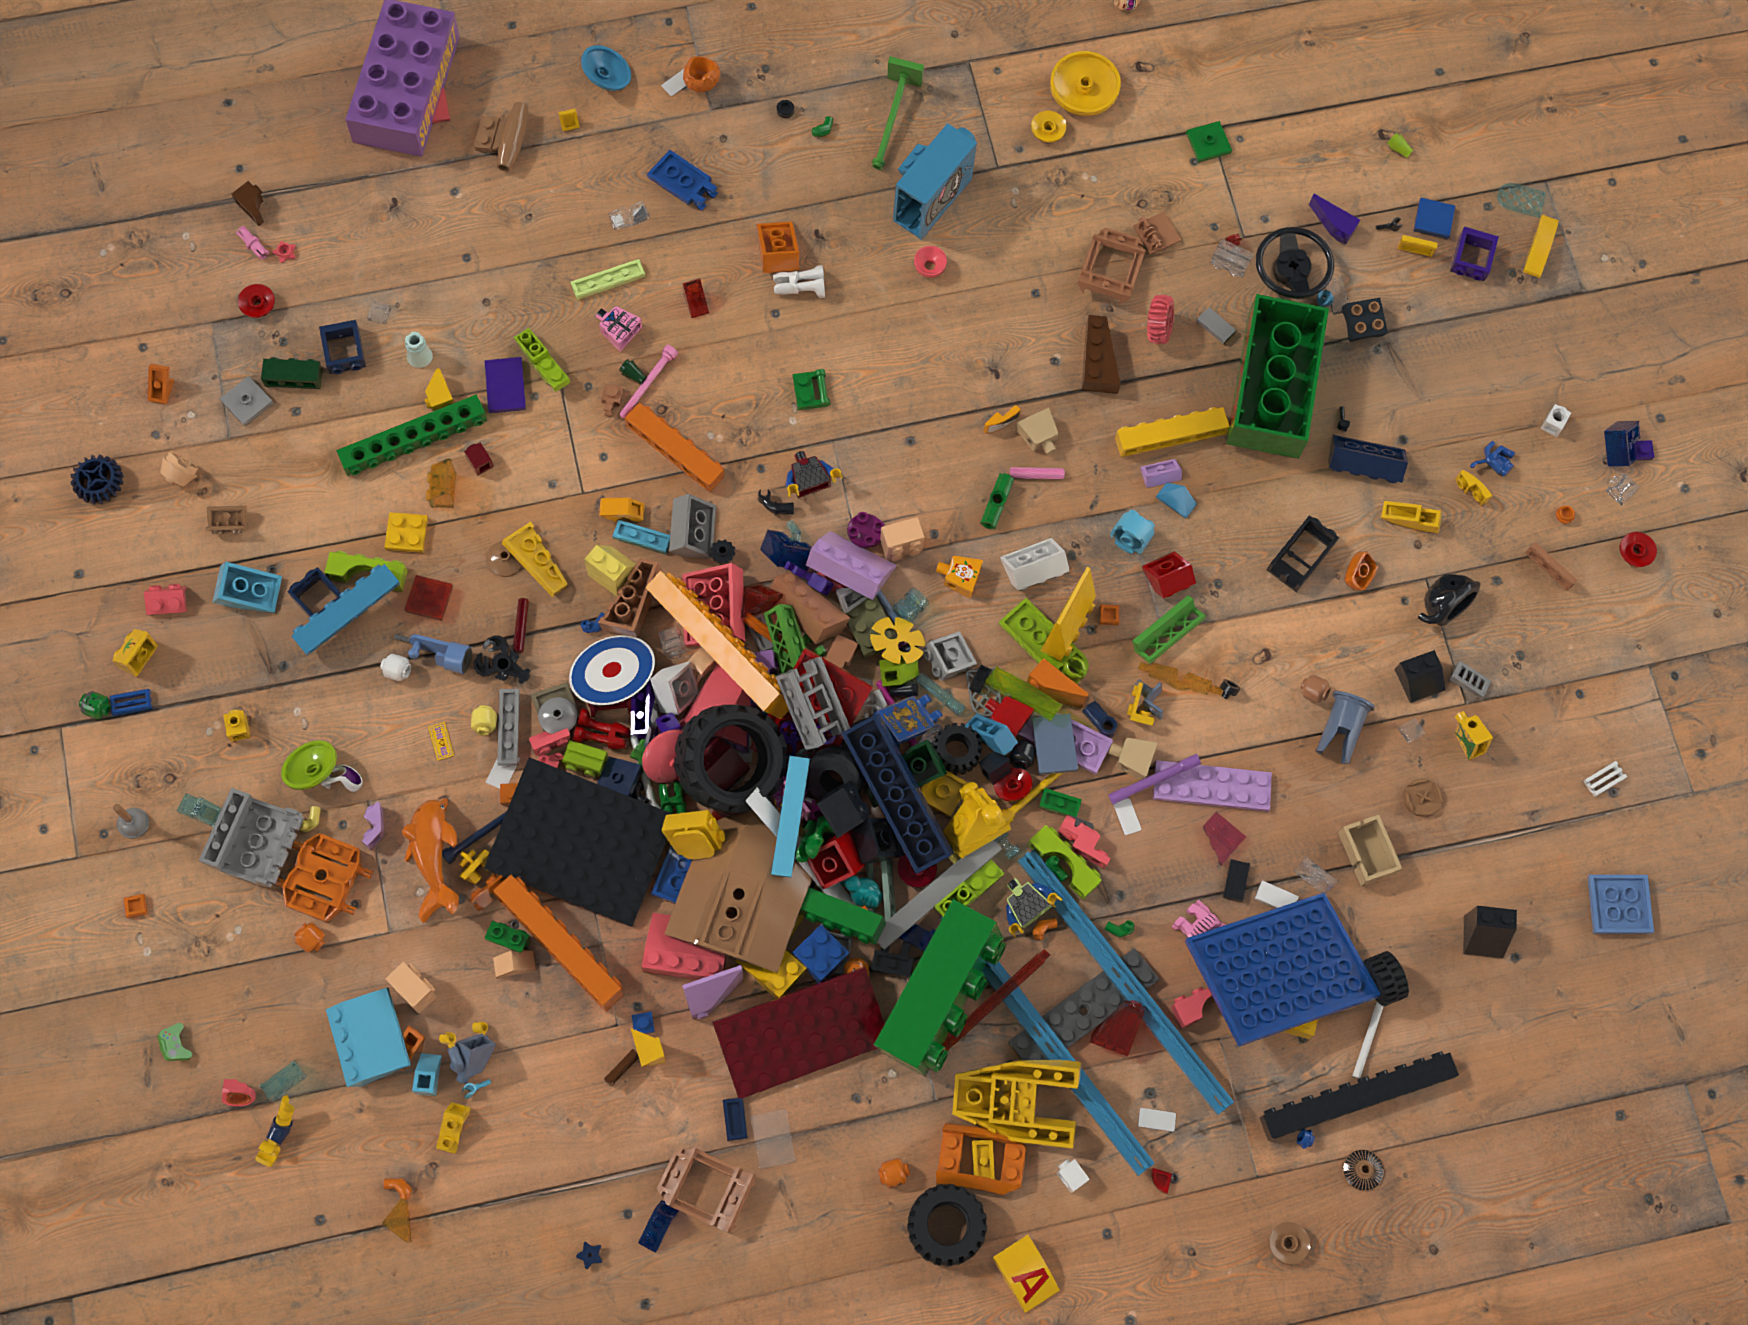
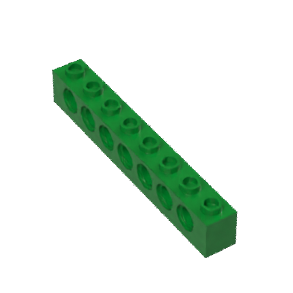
[336,394,487,477]

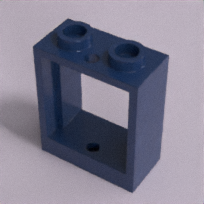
[319,320,366,374]
[287,567,341,618]

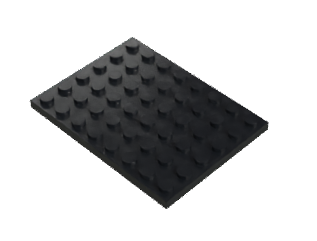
[484,757,673,927]

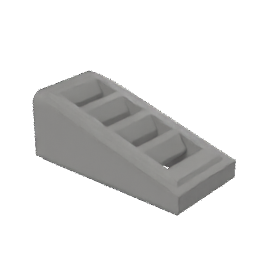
[1448,661,1491,698]

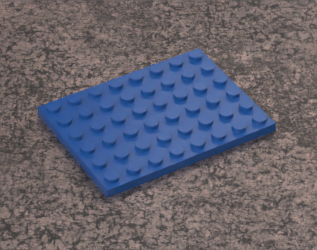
[1185,892,1381,1047]

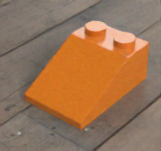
[757,221,799,273]
[1025,658,1089,708]

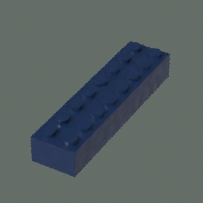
[841,713,954,874]

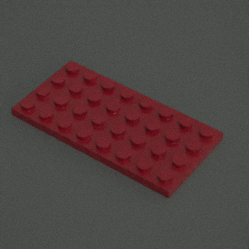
[712,967,885,1098]

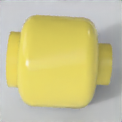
[471,705,497,736]

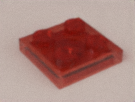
[404,575,454,621]

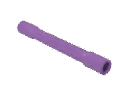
[1108,754,1201,805]

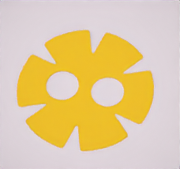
[870,617,925,664]

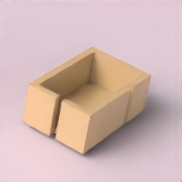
[1338,815,1402,886]

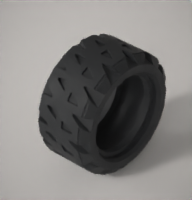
[674,705,788,813]

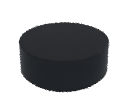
[777,100,794,118]

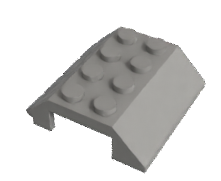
[199,788,304,887]

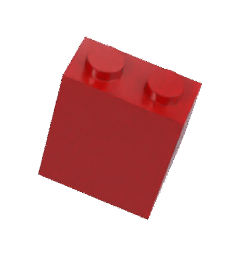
[807,829,865,890]

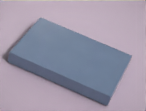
[1031,714,1078,775]

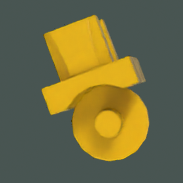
[459,849,489,885]

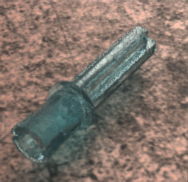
[915,673,966,716]

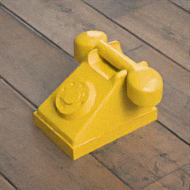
[943,782,1011,859]

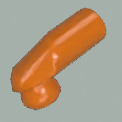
[384,1178,412,1200]

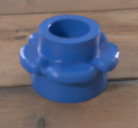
[1296,1129,1315,1149]

